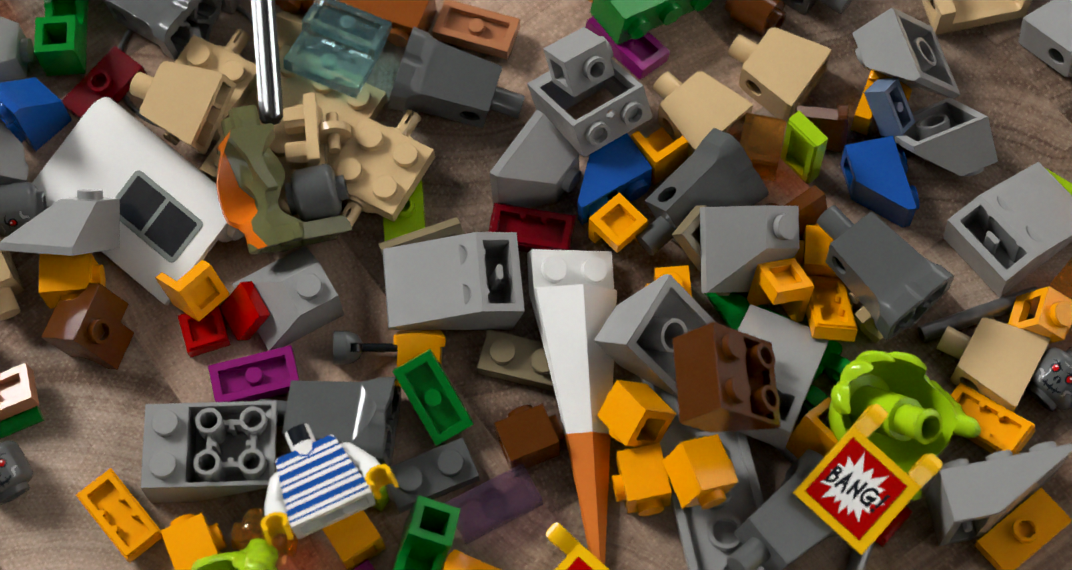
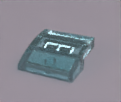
[284,0,392,99]

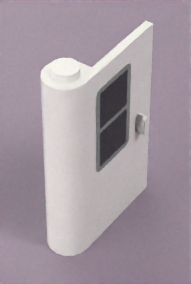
[32,97,244,306]

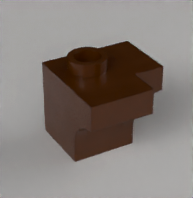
[41,283,135,370]

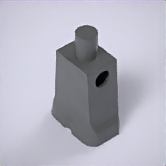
[103,0,222,61]
[388,27,525,128]
[636,128,769,256]
[817,205,954,340]
[259,377,401,467]
[727,448,839,570]

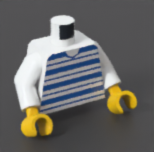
[261,424,399,546]

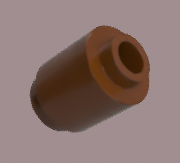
[725,0,786,37]

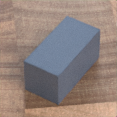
[864,78,915,136]

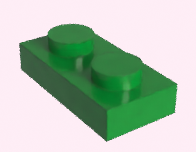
[393,348,474,446]

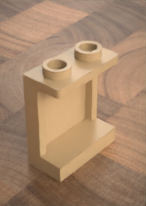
[922,0,1032,35]

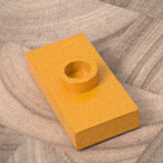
[806,275,858,342]
[951,382,1036,455]
[76,468,163,564]
[974,487,1072,570]

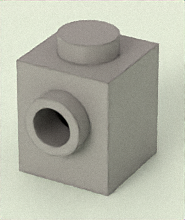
[543,27,615,97]

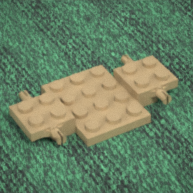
[163,29,435,228]

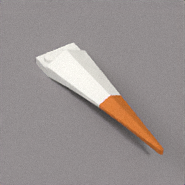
[527,249,617,565]

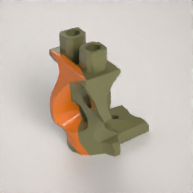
[216,105,352,255]

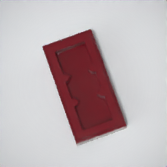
[62,46,146,120]
[488,203,576,252]

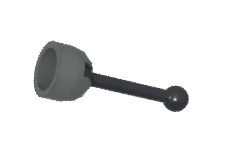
[333,331,398,365]

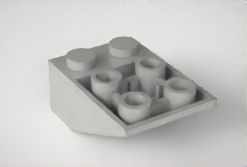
[943,162,1072,298]
[383,232,525,330]
[738,304,829,450]
[141,400,277,503]
[925,441,1072,546]

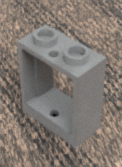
[527,59,653,157]

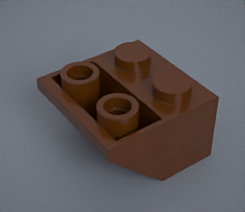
[672,322,781,432]

